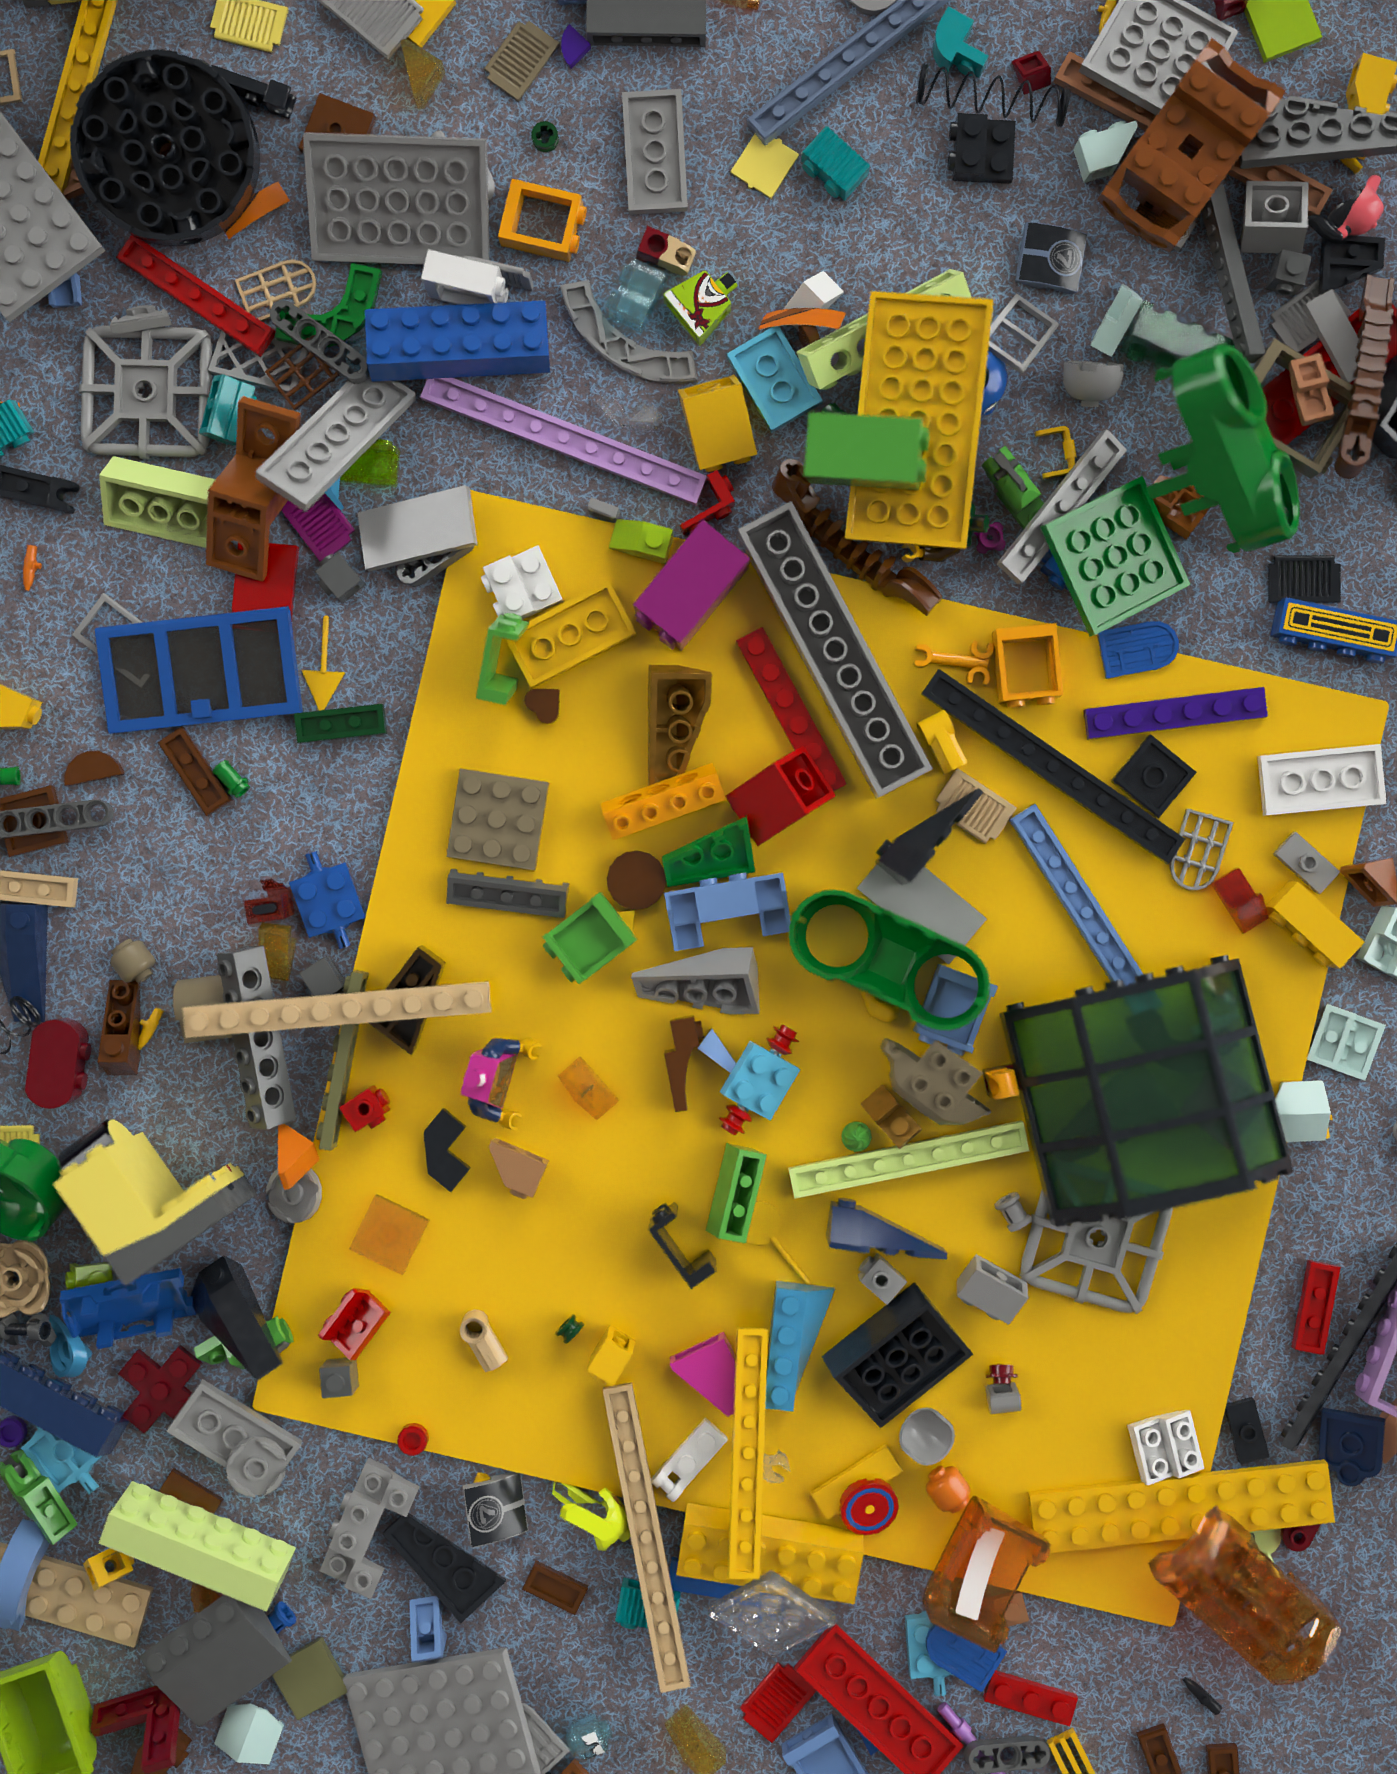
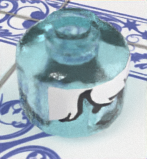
[566,1713,613,1761]

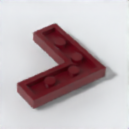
[90,1685,180,1774]

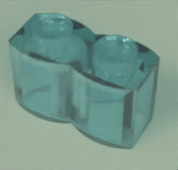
[606,258,667,333]

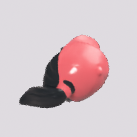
[1308,175,1384,243]

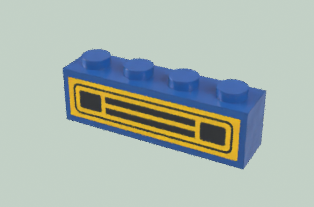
[1270,597,1397,664]

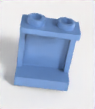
[913,964,998,1056]
[782,1714,868,1774]

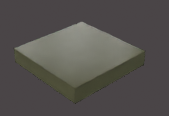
[272,1636,347,1720]

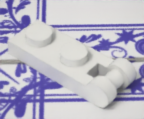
[651,1417,728,1502]

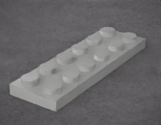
[256,369,416,512]

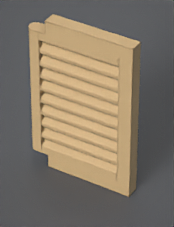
[935,768,1017,844]

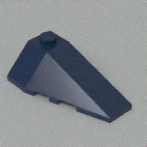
[0,904,48,1022]
[826,1198,947,1260]

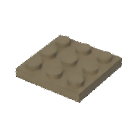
[446,768,549,870]

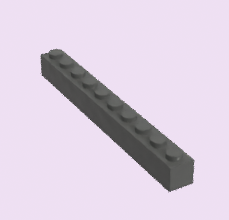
[1201,183,1266,363]

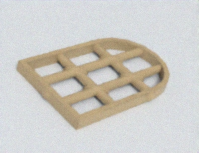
[235,259,317,321]

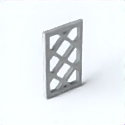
[208,331,309,395]

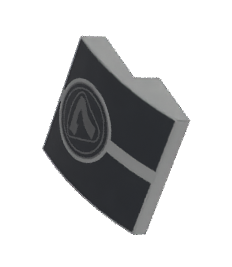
[462,1472,528,1548]

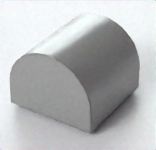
[985,1382,1021,1414]

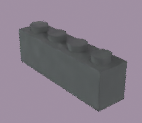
[586,0,706,47]

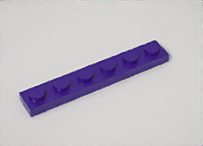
[1083,687,1268,739]

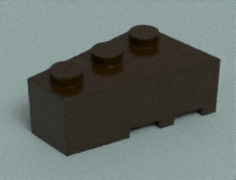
[369,945,446,1055]

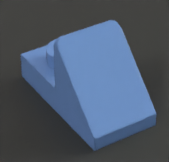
[409,1596,447,1663]

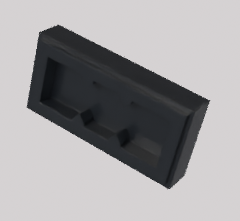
[1225,1397,1270,1465]

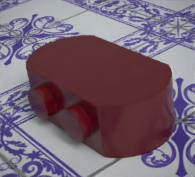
[25,1018,92,1109]

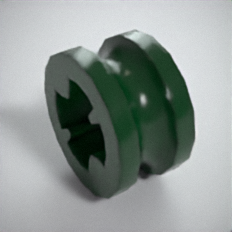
[531,121,559,153]
[555,1314,584,1344]

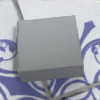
[587,497,620,523]

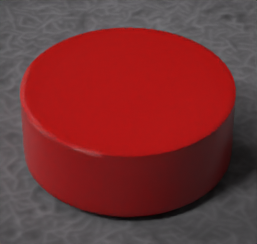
[397,1423,429,1456]

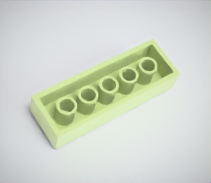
[99,1481,296,1612]

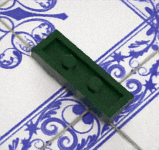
[294,704,387,744]

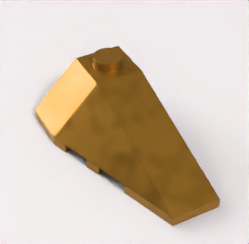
[648,665,712,786]

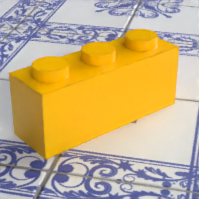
[1265,881,1365,969]

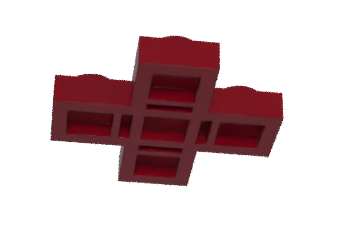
[118,1345,203,1434]

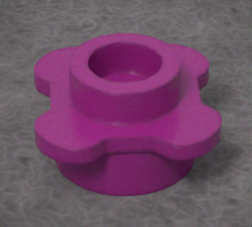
[974,522,1006,554]

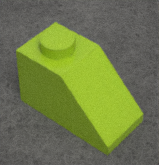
[609,519,674,565]

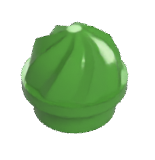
[841,1121,872,1152]

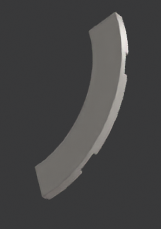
[560,280,698,384]

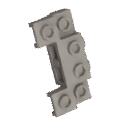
[319,1458,420,1599]

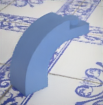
[0,1519,50,1631]

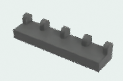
[446,869,569,918]

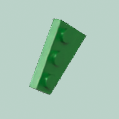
[662,817,755,887]

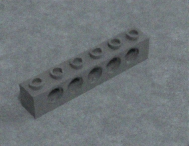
[217,945,297,1130]

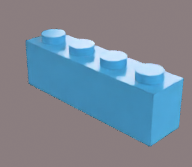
[765,1281,835,1412]

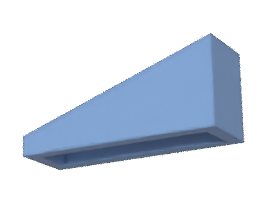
[697,1028,736,1073]

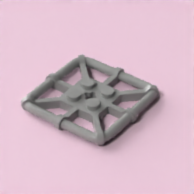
[78,325,212,459]
[1019,1160,1173,1314]

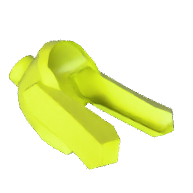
[552,1482,631,1551]

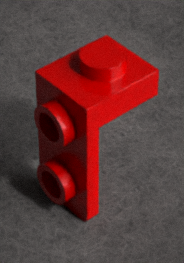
[680,470,735,535]

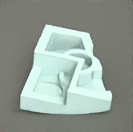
[1090,284,1143,357]
[1356,906,1397,979]

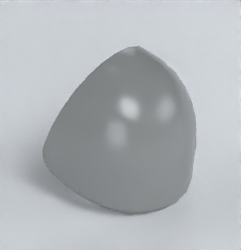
[899,1407,955,1466]

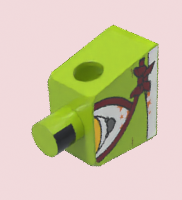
[663,271,738,346]

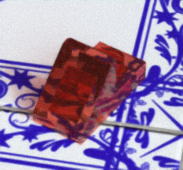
[1211,868,1269,934]

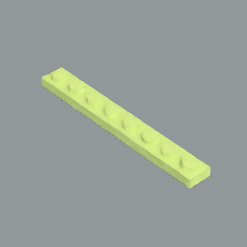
[788,1120,1029,1198]

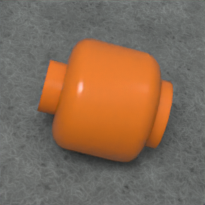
[926,1465,970,1513]

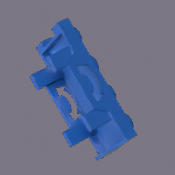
[59,1268,197,1349]

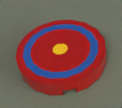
[839,1478,899,1535]

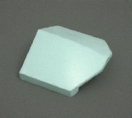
[1275,1080,1331,1142]
[214,1703,284,1764]

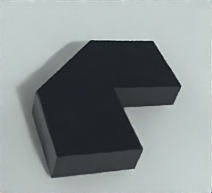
[424,1108,471,1192]

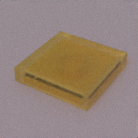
[349,1194,430,1275]

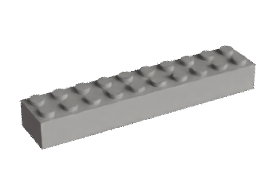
[737,501,932,799]

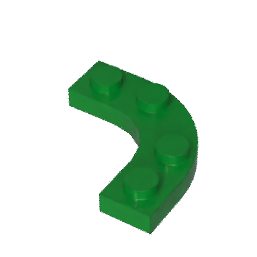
[275,263,382,348]

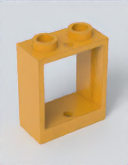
[498,179,587,262]
[992,623,1063,708]

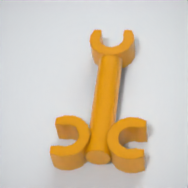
[913,641,994,686]

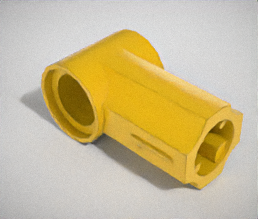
[916,710,967,774]

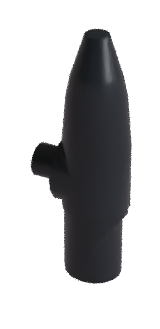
[1183,1677,1222,1715]

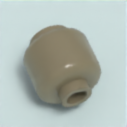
[110,938,156,984]

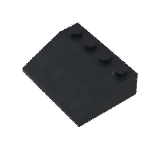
[821,1282,973,1428]

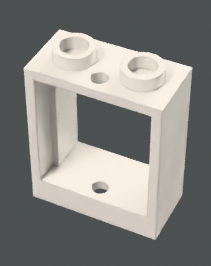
[421,249,509,305]

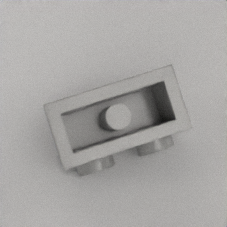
[957,1254,1029,1325]

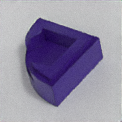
[561,24,591,70]

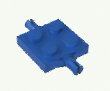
[289,851,366,949]

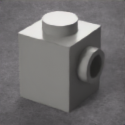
[858,1253,907,1305]

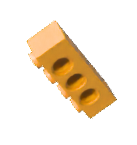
[601,763,726,840]

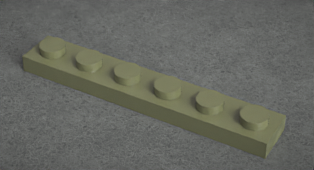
[316,970,369,1151]

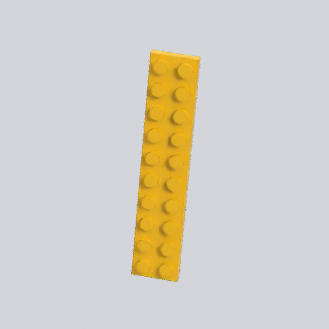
[1028,1459,1335,1555]

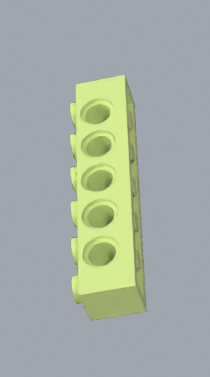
[796,269,972,390]

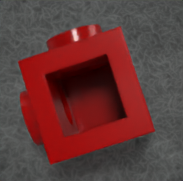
[339,1085,391,1132]

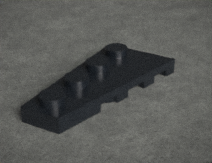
[383,1513,506,1623]

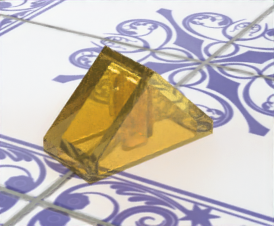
[400,39,446,110]
[558,1056,619,1120]

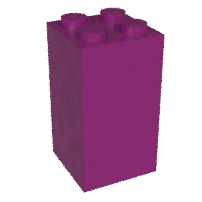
[633,519,750,651]

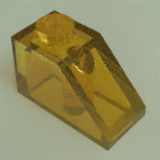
[664,1704,726,1774]

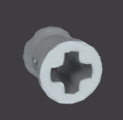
[994,1192,1032,1232]

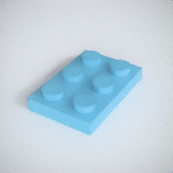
[726,326,823,433]

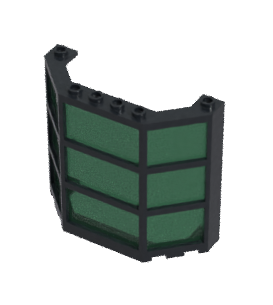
[999,955,1294,1227]

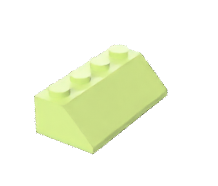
[99,456,216,548]

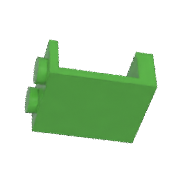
[476,613,529,705]

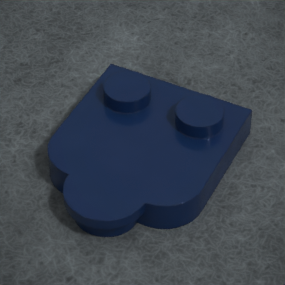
[1319,1407,1386,1486]

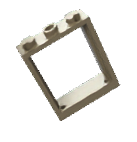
[1252,338,1353,479]

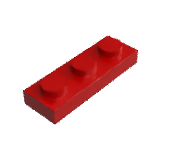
[1291,1260,1341,1355]
[983,1670,1078,1727]

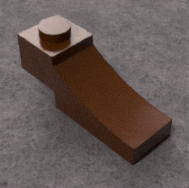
[664,1015,704,1112]

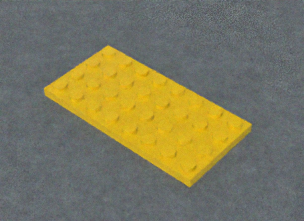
[845,291,994,550]

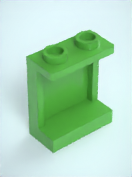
[542,892,638,984]

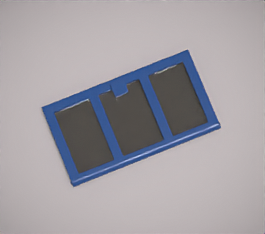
[95,606,303,734]

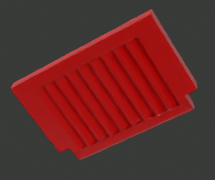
[740,1662,817,1743]

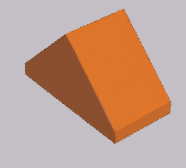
[278,1124,320,1190]

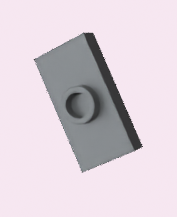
[1273,832,1340,894]

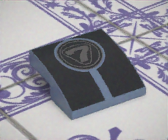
[1015,222,1088,295]

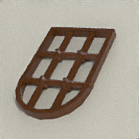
[265,334,346,410]

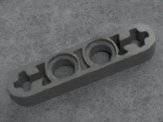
[270,300,370,384]

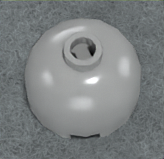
[1063,361,1124,407]

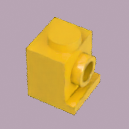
[83,1548,135,1592]

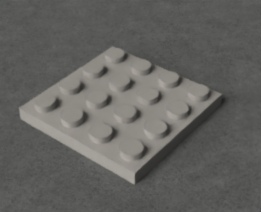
[1078,0,1239,115]

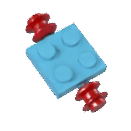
[719,1024,801,1136]

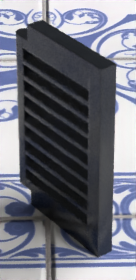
[1268,555,1341,603]

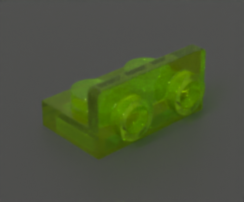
[340,439,400,487]

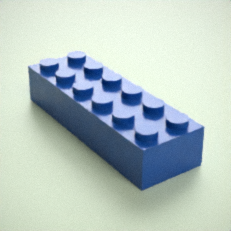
[365,301,550,382]

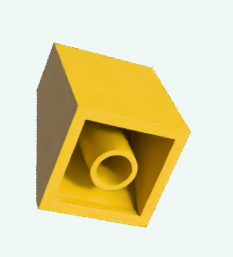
[678,375,757,472]

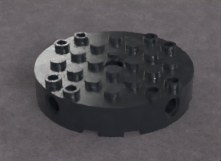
[70,49,260,246]

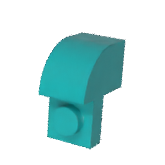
[932,6,989,78]

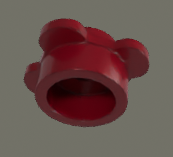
[986,1365,1018,1384]

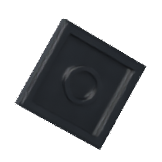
[1111,734,1197,819]

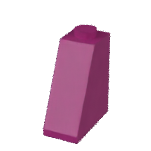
[670,1332,735,1417]

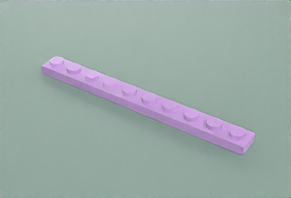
[420,378,707,506]

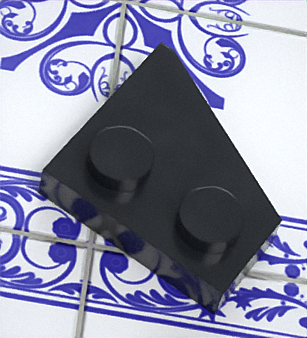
[1318,235,1385,294]

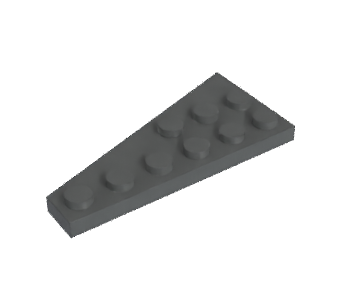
[1239,96,1397,169]

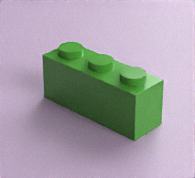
[706,1143,767,1243]

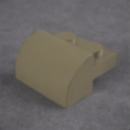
[173,975,232,1043]

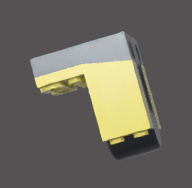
[54,1119,257,1286]

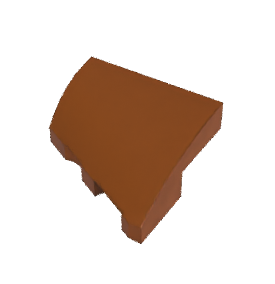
[1153,475,1210,540]

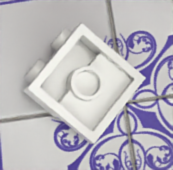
[481,545,563,620]

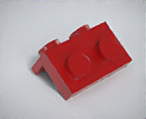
[318,1288,391,1360]

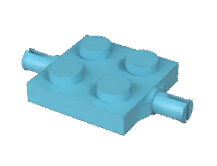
[21,1425,103,1495]
[904,1591,966,1696]

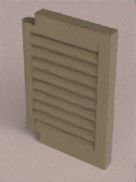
[484,21,560,102]

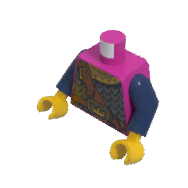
[461,1038,542,1130]

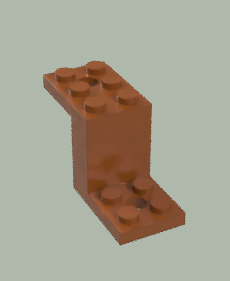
[206,396,301,582]

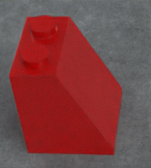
[725,745,836,846]

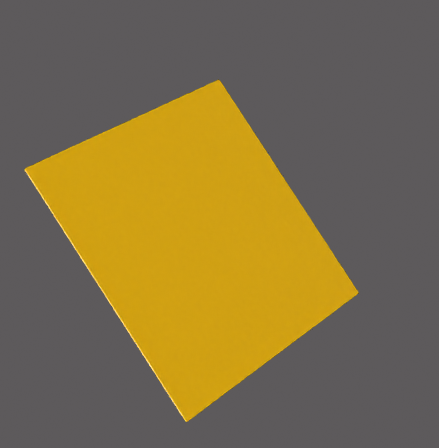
[252,490,1389,1627]

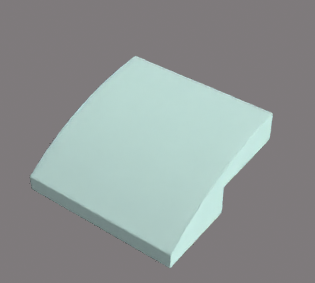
[1307,1004,1386,1081]

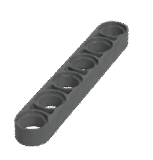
[0,800,114,839]

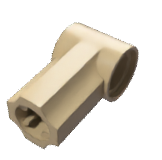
[460,1309,508,1373]

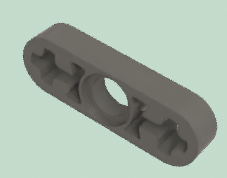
[397,546,474,587]
[964,1736,1050,1774]

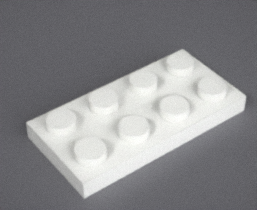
[1257,744,1386,816]

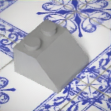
[1240,181,1309,254]

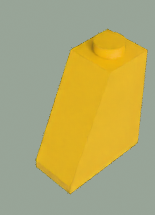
[0,684,43,729]

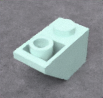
[1073,121,1138,183]

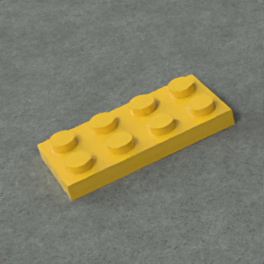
[505,580,637,689]

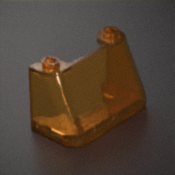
[922,1496,1050,1653]

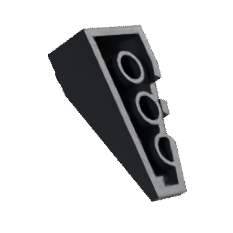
[875,788,983,885]
[191,1255,283,1380]

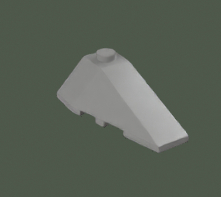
[631,947,760,1014]

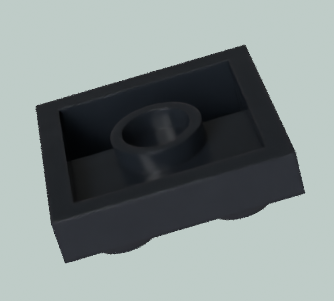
[947,113,1016,184]

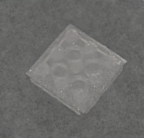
[708,1570,836,1657]

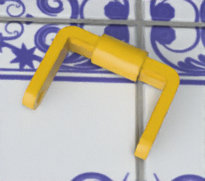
[1035,426,1077,479]

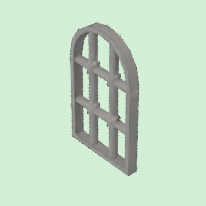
[1170,808,1234,890]

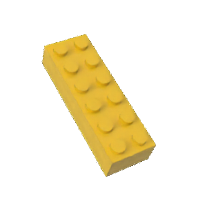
[676,1503,864,1604]

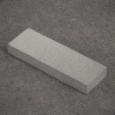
[1302,289,1359,383]

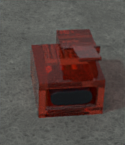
[244,878,295,925]

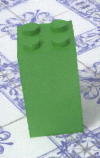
[804,412,930,490]

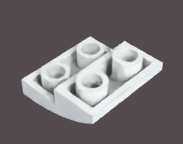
[1127,1410,1205,1485]

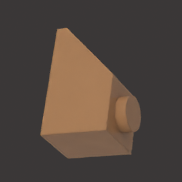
[489,1138,549,1199]

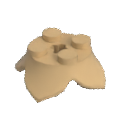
[0,1240,50,1318]

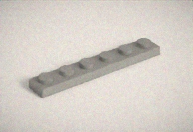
[997,429,1127,584]

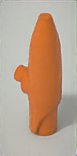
[23,545,42,591]

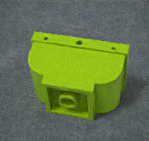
[0,1651,97,1774]

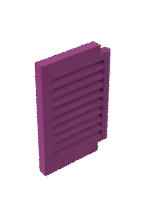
[281,493,355,562]

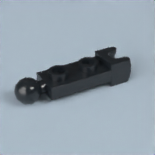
[198,59,297,119]
[0,465,80,514]

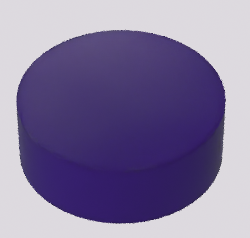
[0,1416,28,1448]

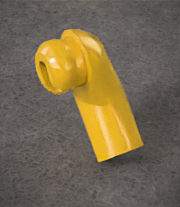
[860,990,900,1022]

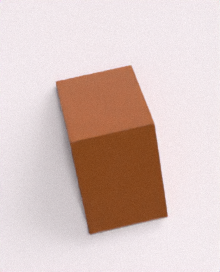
[1339,858,1397,907]

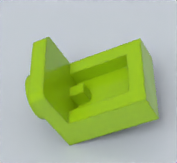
[65,1262,112,1290]

